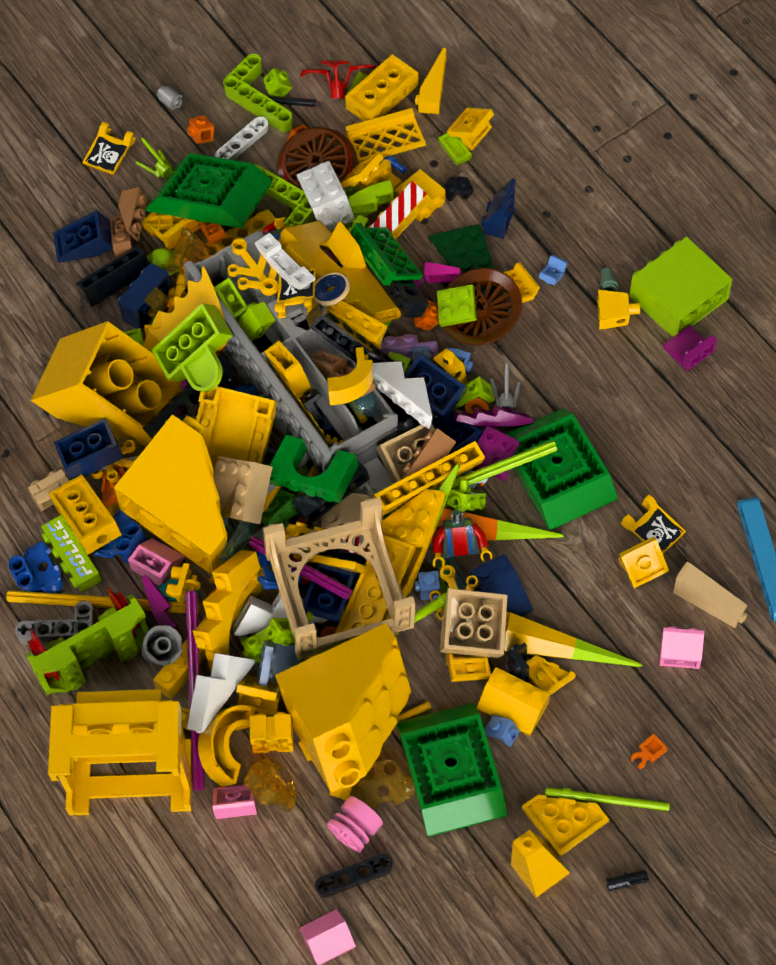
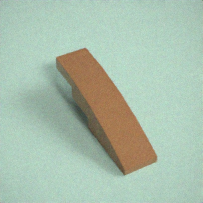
[309,350,376,397]

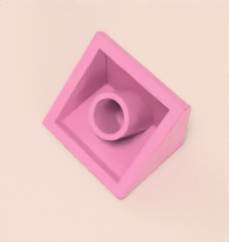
[212,783,257,819]
[299,909,356,965]

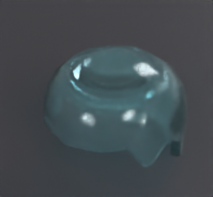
[348,392,377,419]

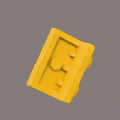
[504,262,540,303]

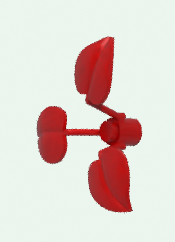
[300,60,378,98]

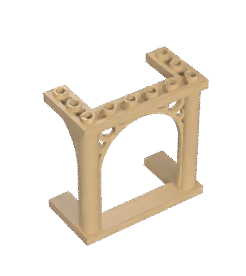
[263,497,415,660]

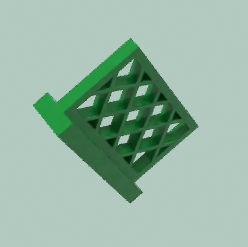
[350,223,423,286]

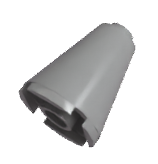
[141,625,183,665]

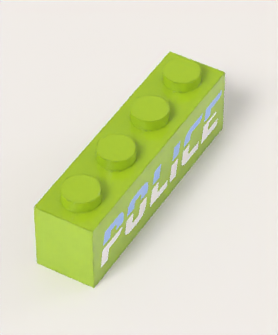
[41,515,102,593]

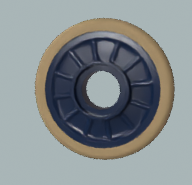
[315,272,350,306]

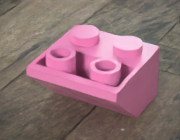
[128,538,185,585]
[659,626,704,669]

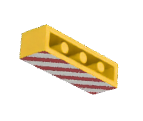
[367,181,432,246]

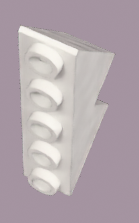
[373,361,432,429]
[233,591,328,636]
[187,653,255,733]

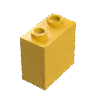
[395,169,445,222]

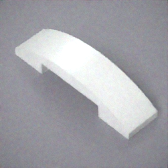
[255,233,315,290]

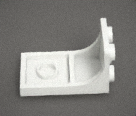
[297,161,355,231]

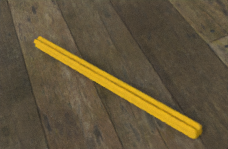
[6,590,200,614]

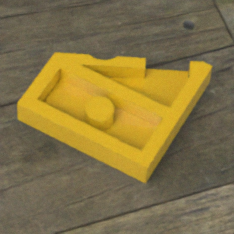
[526,655,576,695]

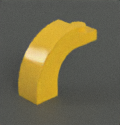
[327,347,374,405]

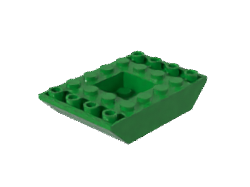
[146,153,272,228]
[505,408,618,531]
[396,703,507,837]

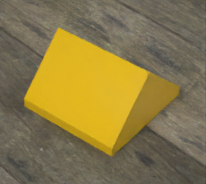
[326,222,367,268]

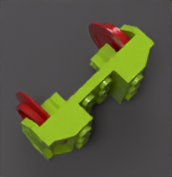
[25,588,149,696]

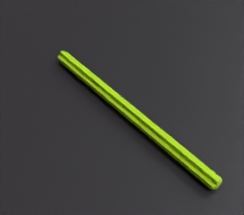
[384,441,557,519]

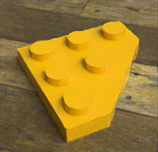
[381,489,446,548]
[521,794,609,857]

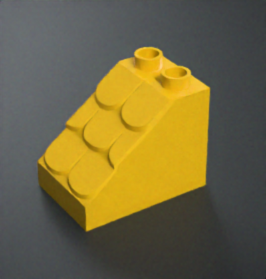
[30,321,181,447]
[114,414,229,576]
[275,623,411,793]

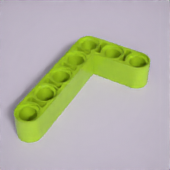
[223,53,293,133]
[254,164,316,233]

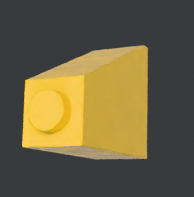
[264,341,312,398]

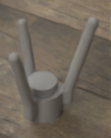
[490,363,521,410]

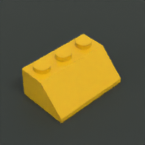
[477,667,550,736]

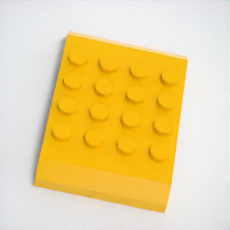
[196,386,277,481]

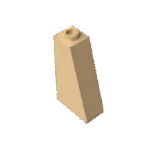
[673,562,748,628]

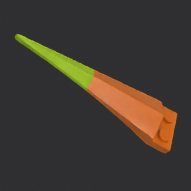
[430,507,564,543]

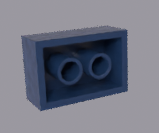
[118,262,172,330]
[404,354,467,421]
[54,418,124,480]

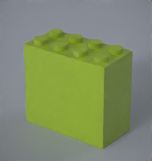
[629,237,732,338]

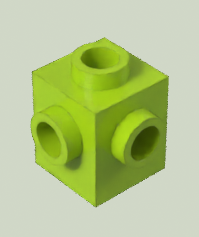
[263,68,292,97]

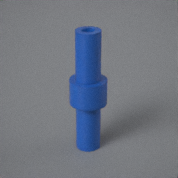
[379,150,407,174]

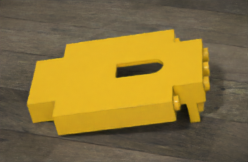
[278,221,402,323]

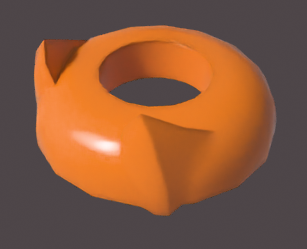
[465,398,489,414]

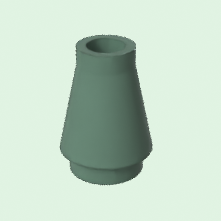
[600,268,618,292]

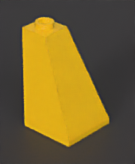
[511,830,570,898]

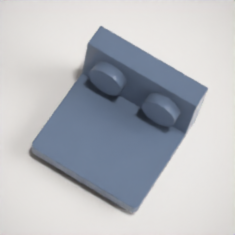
[257,640,301,686]

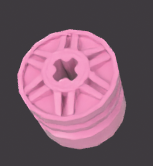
[327,796,383,852]

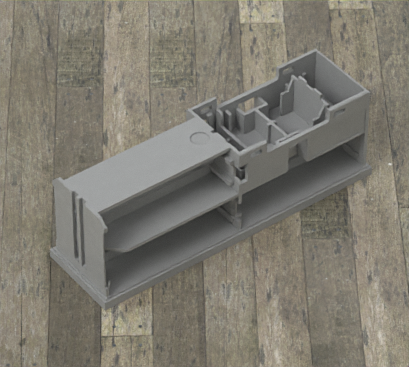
[184,230,398,475]

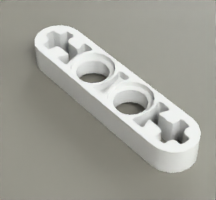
[215,117,269,160]

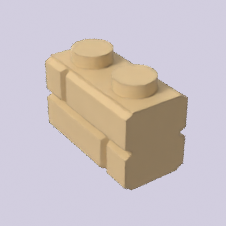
[28,469,69,511]

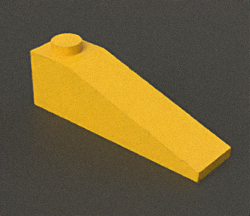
[415,48,447,114]

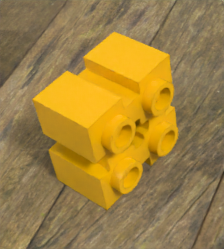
[250,712,294,753]

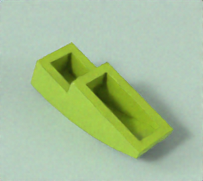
[347,180,394,215]

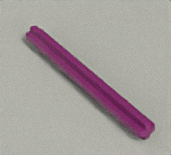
[249,536,352,600]

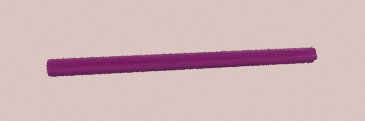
[186,591,205,791]

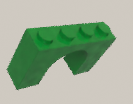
[270,435,359,503]

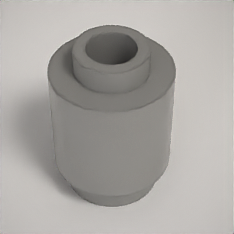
[157,85,183,110]

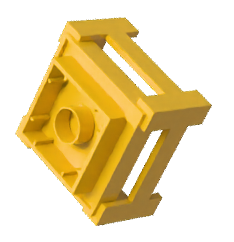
[48,689,192,815]

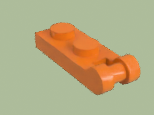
[199,222,226,243]

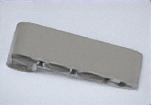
[15,601,95,645]

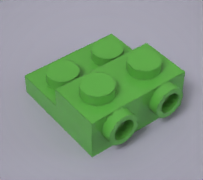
[261,489,298,527]

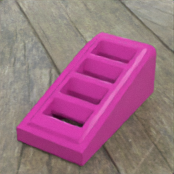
[424,262,462,283]

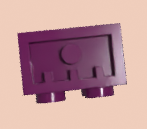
[663,325,717,371]
[475,426,520,482]

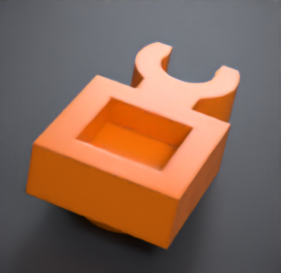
[630,734,668,770]

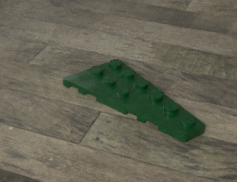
[428,224,508,318]

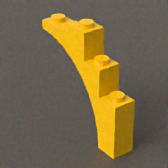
[193,550,261,672]

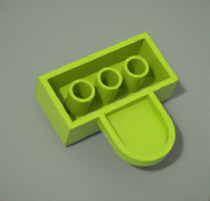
[152,303,233,392]

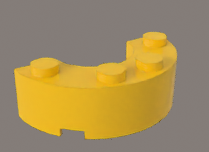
[198,705,256,787]

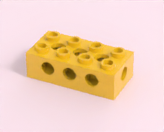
[345,54,418,121]
[48,474,121,555]

